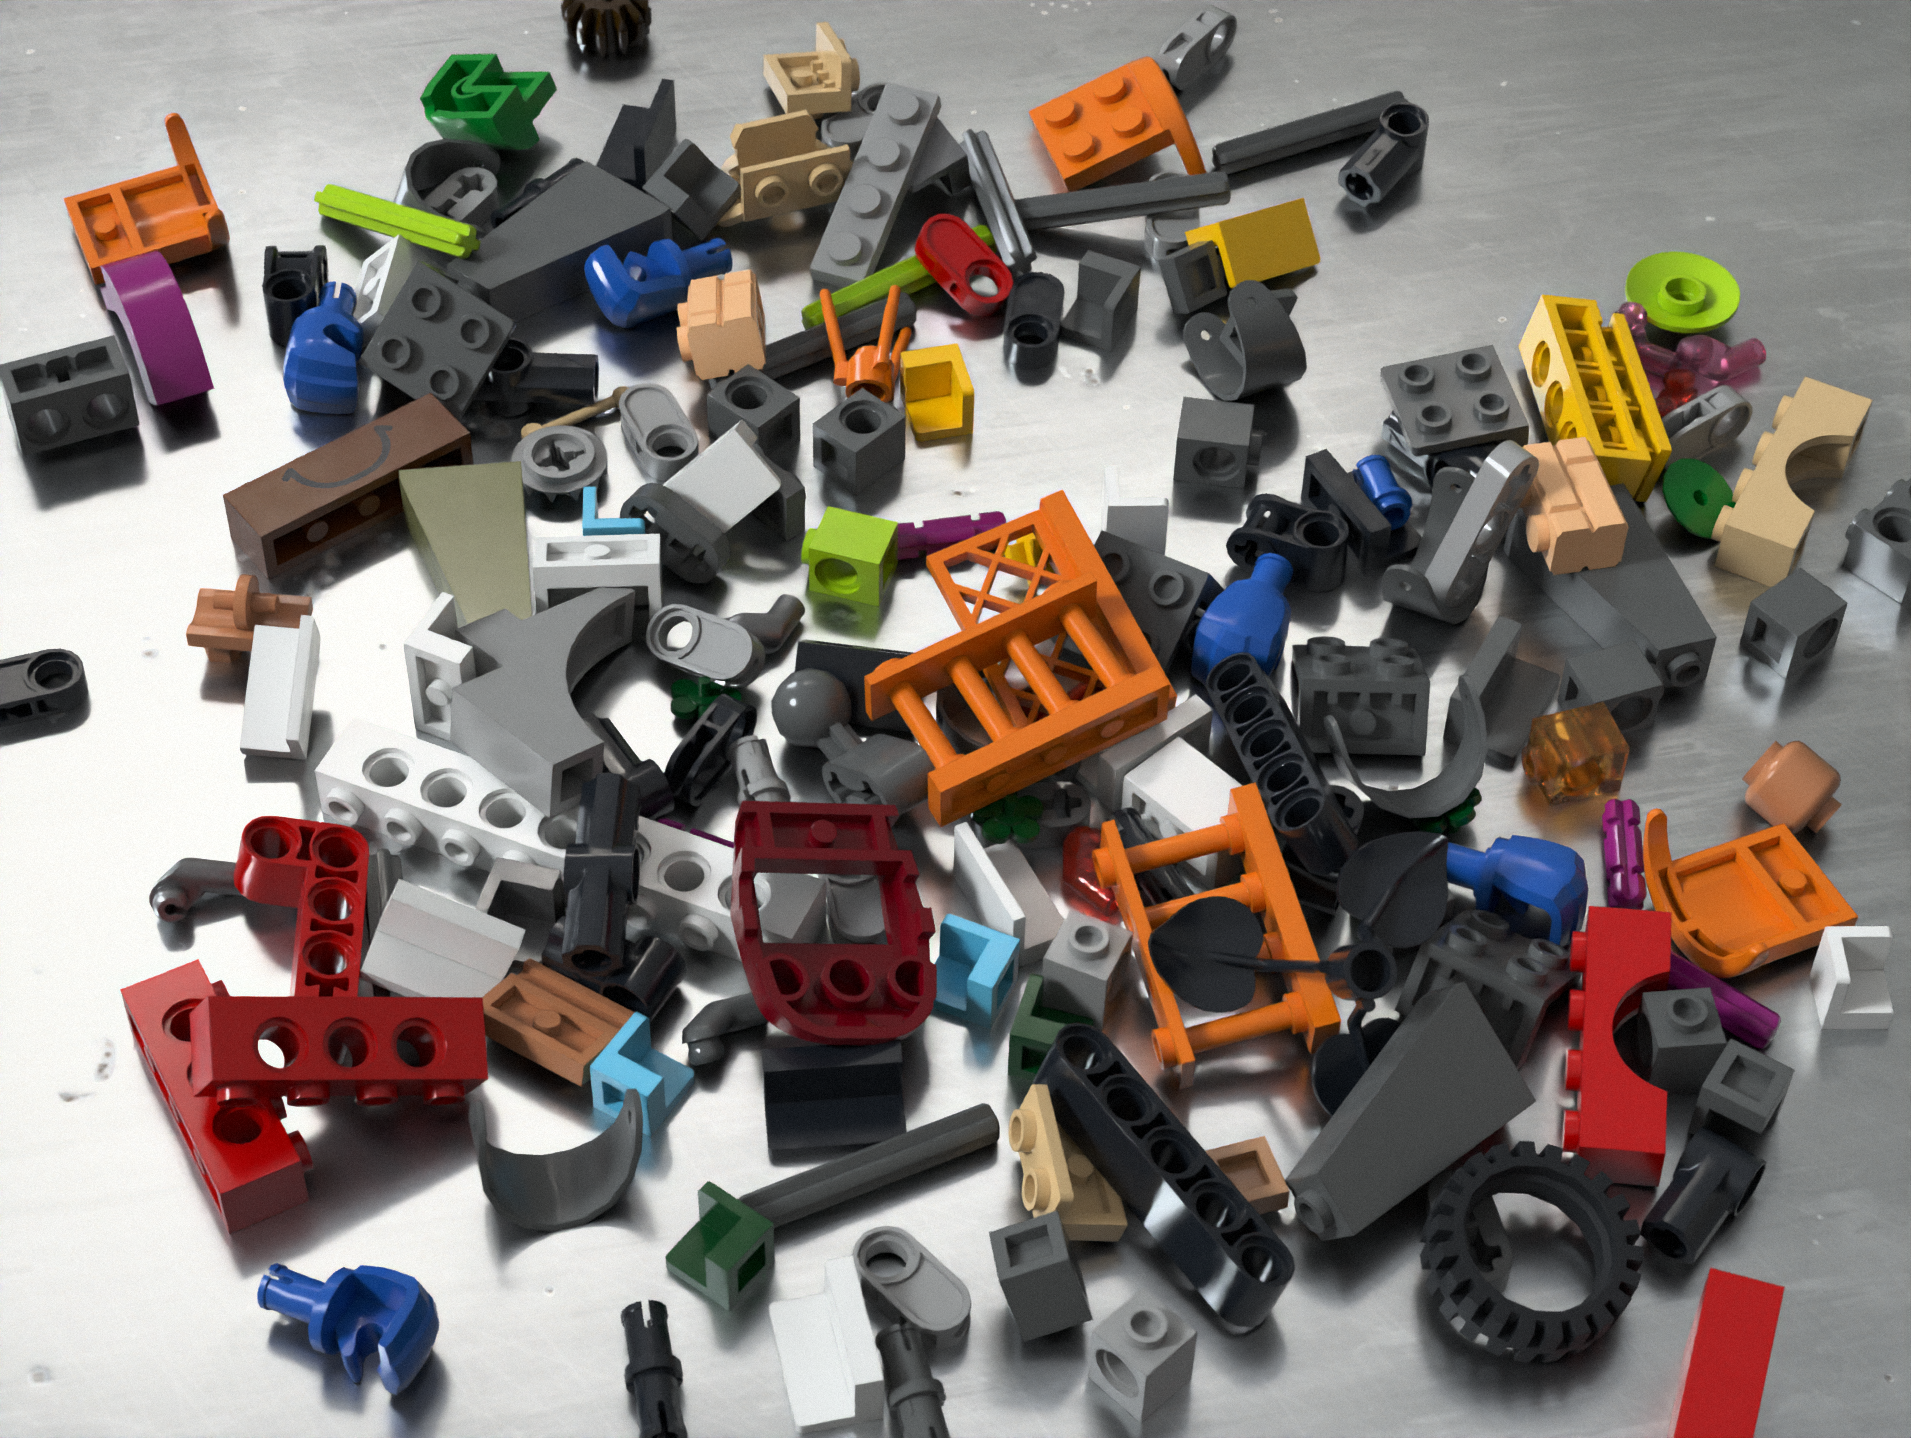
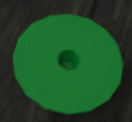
[1662,458,1736,539]

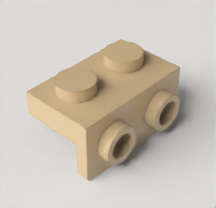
[763,22,860,120]
[1009,1084,1128,1241]

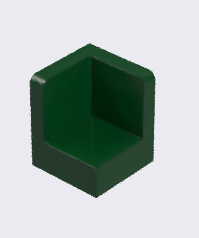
[1007,973,1093,1081]
[666,1181,775,1311]

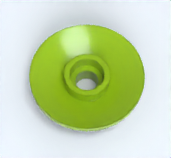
[1625,251,1740,333]

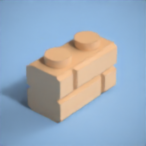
[677,269,766,380]
[1518,437,1629,575]

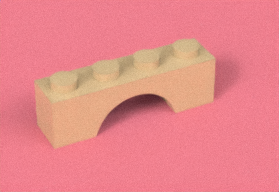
[1711,376,1873,587]

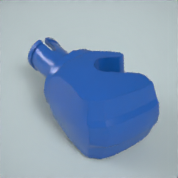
[584,238,733,329]
[283,281,364,414]
[1191,553,1293,687]
[1446,835,1589,947]
[257,1263,439,1395]

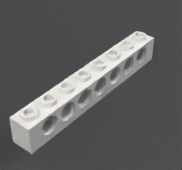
[315,716,826,962]

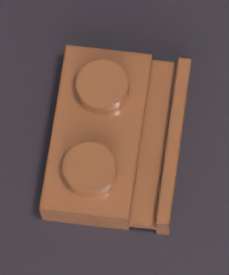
[483,958,635,1087]

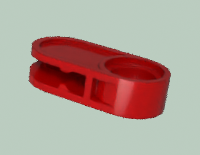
[915,214,1013,317]

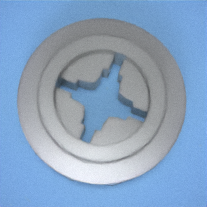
[511,425,607,503]

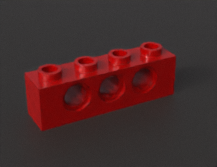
[120,959,314,1234]
[189,996,488,1108]

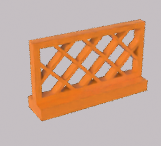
[926,489,1177,728]

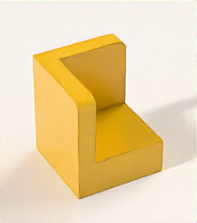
[900,343,974,442]

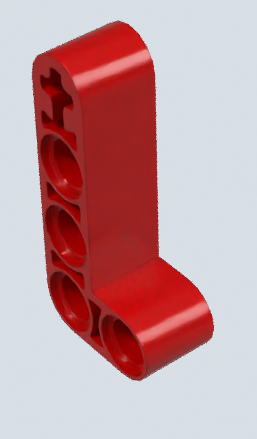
[233,816,369,1065]

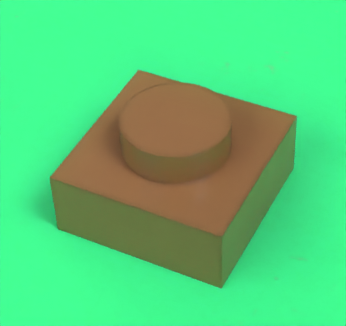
[1206,1136,1290,1215]

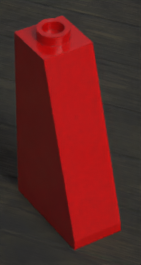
[1667,1267,1785,1438]

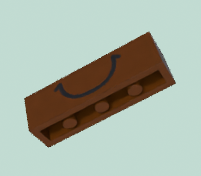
[223,393,474,580]

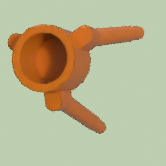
[819,285,912,403]

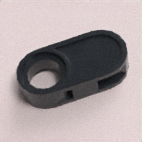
[1003,272,1065,369]
[0,648,88,727]
[664,693,757,806]

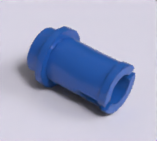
[1352,455,1412,530]

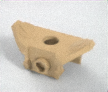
[714,109,853,227]

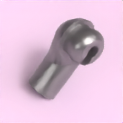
[724,594,805,654]
[149,857,241,923]

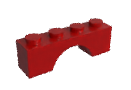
[1562,906,1672,1187]

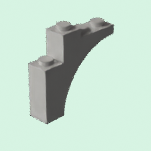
[450,586,635,818]

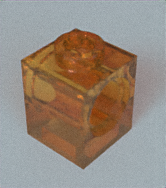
[1521,702,1630,807]

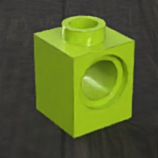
[801,506,898,607]

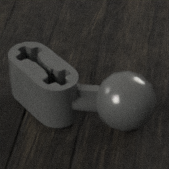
[771,668,935,816]

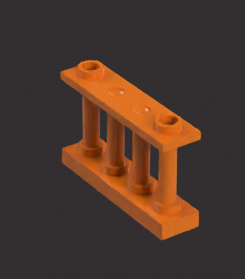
[864,571,1170,827]
[1092,782,1341,1090]

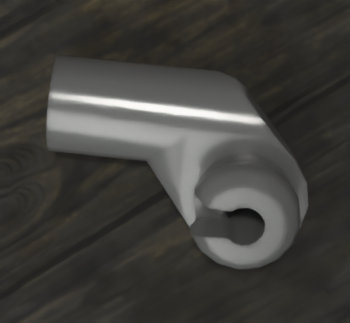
[682,992,769,1066]

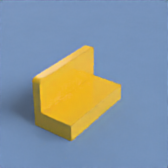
[1185,197,1320,289]

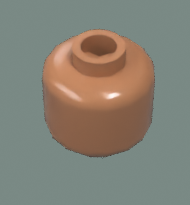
[1742,741,1842,835]

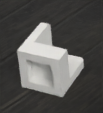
[1101,465,1169,555]
[1809,926,1894,1029]

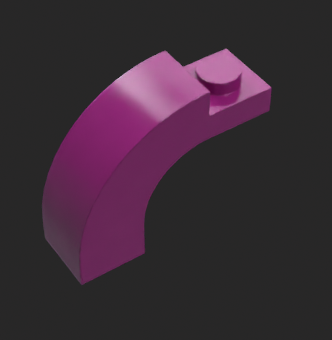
[100,250,214,405]

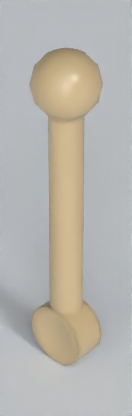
[521,386,628,439]

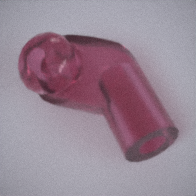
[1610,302,1680,380]
[1676,334,1766,382]

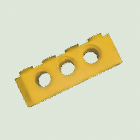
[1518,295,1672,502]

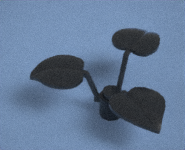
[1148,832,1448,1117]

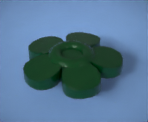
[670,676,741,719]
[1410,787,1482,834]
[969,791,1044,844]

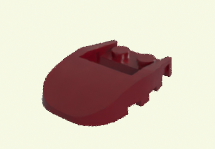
[730,801,937,1045]

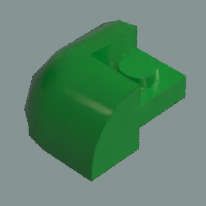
[420,54,557,150]

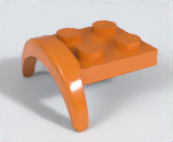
[1028,56,1207,192]
[63,113,230,285]
[1643,808,1858,978]

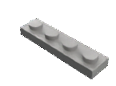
[810,82,941,288]

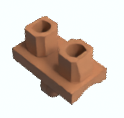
[185,574,313,663]

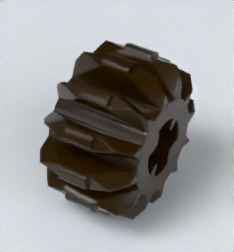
[561,0,652,57]

